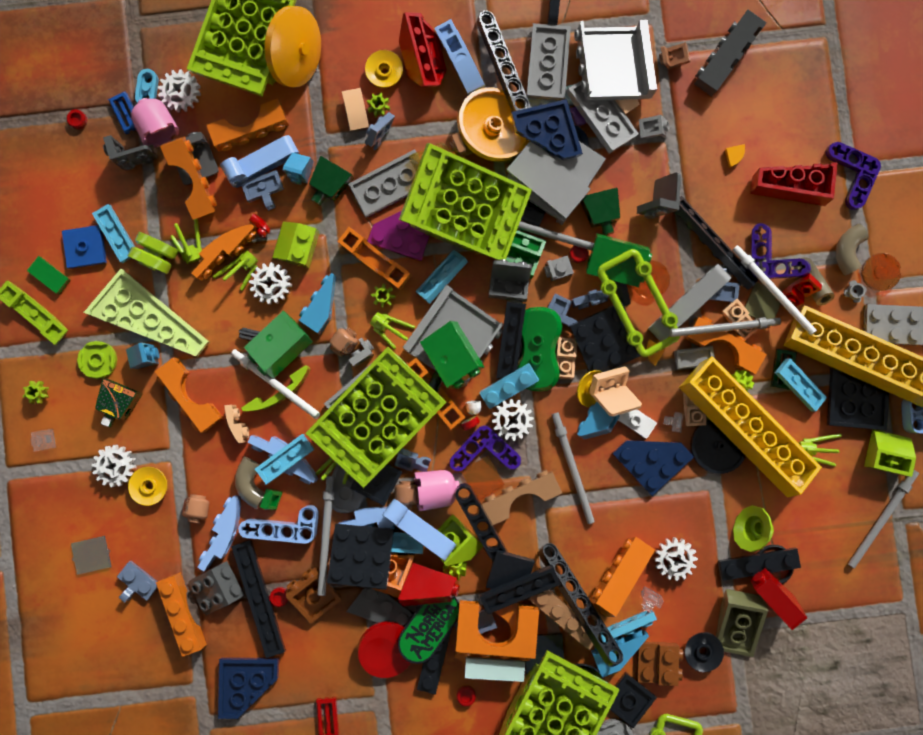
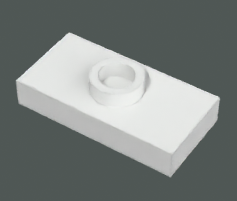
[618,410,657,439]

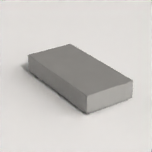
[674,346,715,370]

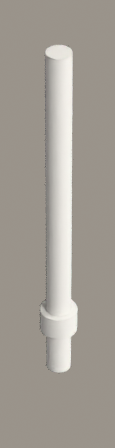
[732,245,817,335]
[231,349,320,419]

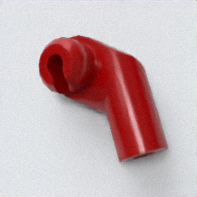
[249,213,270,238]

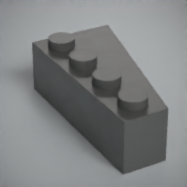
[694,10,767,97]

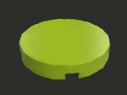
[77,341,117,379]

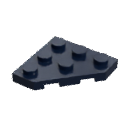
[511,99,583,160]
[612,440,694,496]
[218,657,279,719]

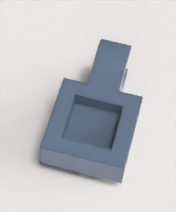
[395,448,431,472]

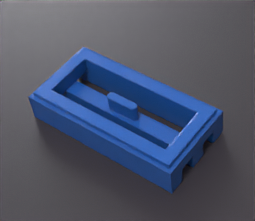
[108,91,136,135]

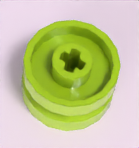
[127,232,179,274]

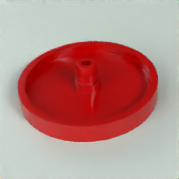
[358,621,411,678]

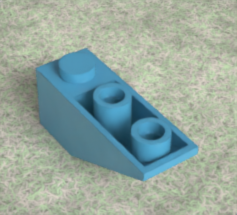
[299,273,336,335]
[591,629,649,678]

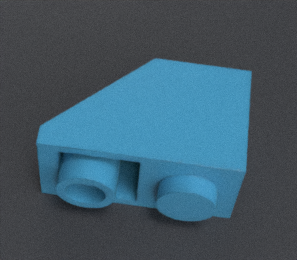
[283,152,314,185]
[126,343,160,369]
[577,402,620,440]

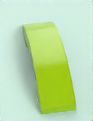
[0,280,69,345]
[241,365,311,411]

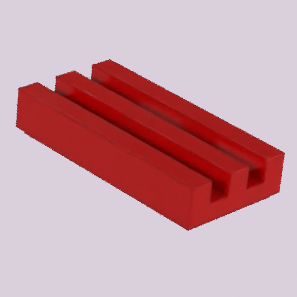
[316,696,339,735]

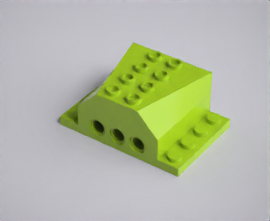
[187,0,297,96]
[399,143,532,260]
[305,347,446,488]
[499,650,619,735]

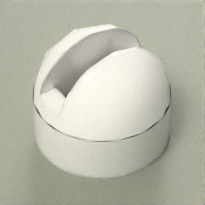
[466,400,481,415]

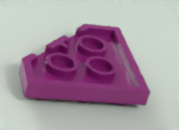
[368,211,430,261]

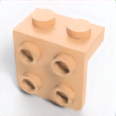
[589,366,642,417]

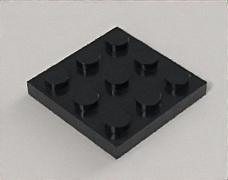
[569,302,641,372]
[827,368,889,430]
[327,524,394,590]

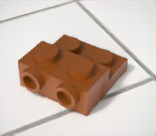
[286,567,341,624]
[637,642,683,686]

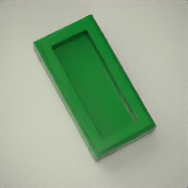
[27,256,71,294]

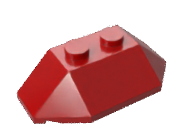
[399,12,447,87]

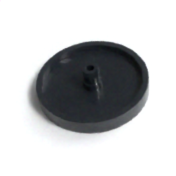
[690,419,746,474]

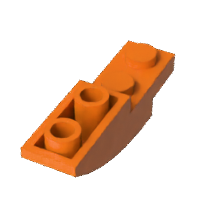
[191,224,258,281]

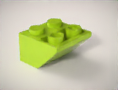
[864,429,916,477]

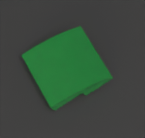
[506,230,546,279]

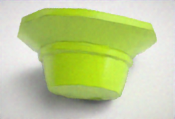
[733,505,774,552]

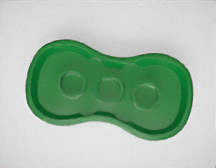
[517,307,562,392]

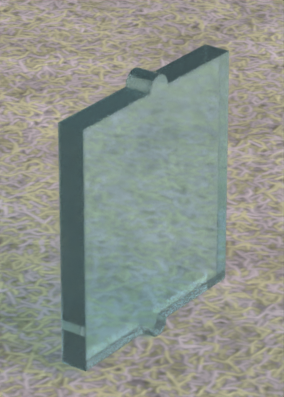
[71,536,112,575]

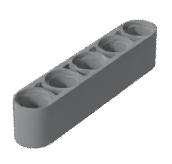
[648,264,732,342]

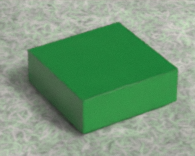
[260,489,283,510]

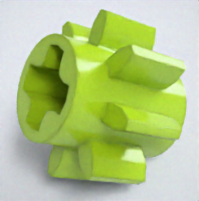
[367,93,390,118]
[371,284,395,308]
[731,370,754,392]
[23,381,49,404]
[443,562,467,581]

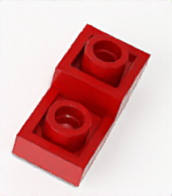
[776,273,822,307]

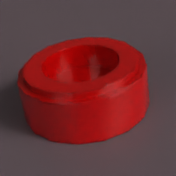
[66,109,88,129]
[569,245,589,263]
[460,415,480,431]
[269,587,289,607]
[457,685,476,707]

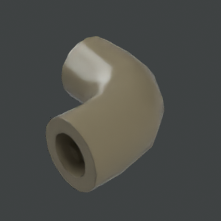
[835,224,869,276]
[794,257,835,306]
[235,456,265,509]

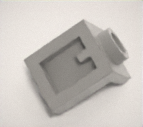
[639,115,670,139]
[544,255,574,281]
[349,337,374,367]

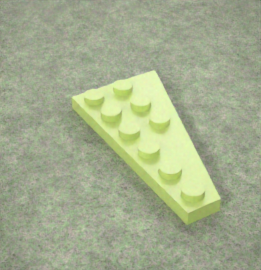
[83,269,210,357]

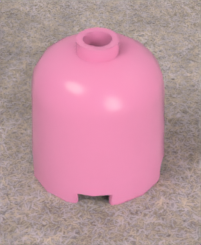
[131,98,179,148]
[414,470,460,511]

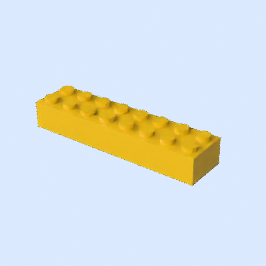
[783,305,923,407]
[679,356,822,498]

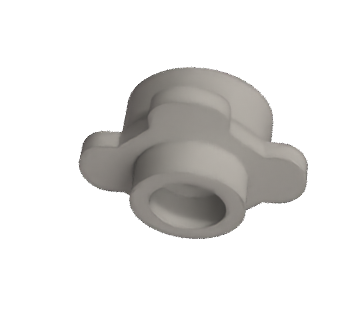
[844,280,867,303]

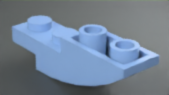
[434,19,485,95]
[248,435,318,484]
[197,495,241,571]
[338,507,417,529]

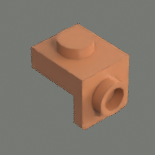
[659,42,691,69]
[450,132,473,157]

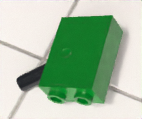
[586,233,652,307]
[238,310,313,379]
[420,320,484,393]

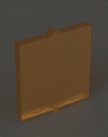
[461,455,505,499]

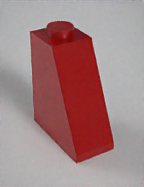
[398,563,460,606]
[750,568,807,630]

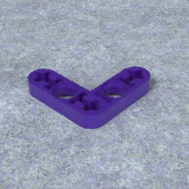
[826,142,881,210]
[752,223,811,279]
[450,426,521,471]

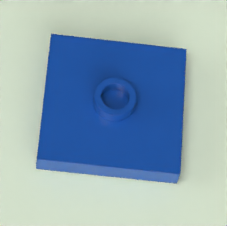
[62,225,107,269]

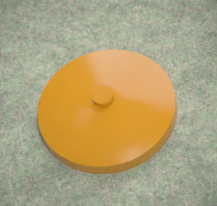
[265,6,321,87]
[457,88,529,161]

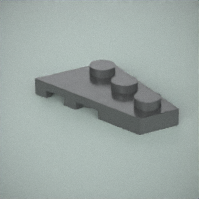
[346,588,414,626]

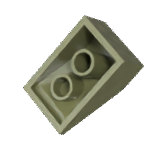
[716,589,768,657]

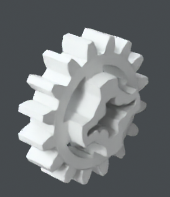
[158,69,201,112]
[249,262,292,305]
[492,399,534,441]
[92,445,136,487]
[654,537,698,581]

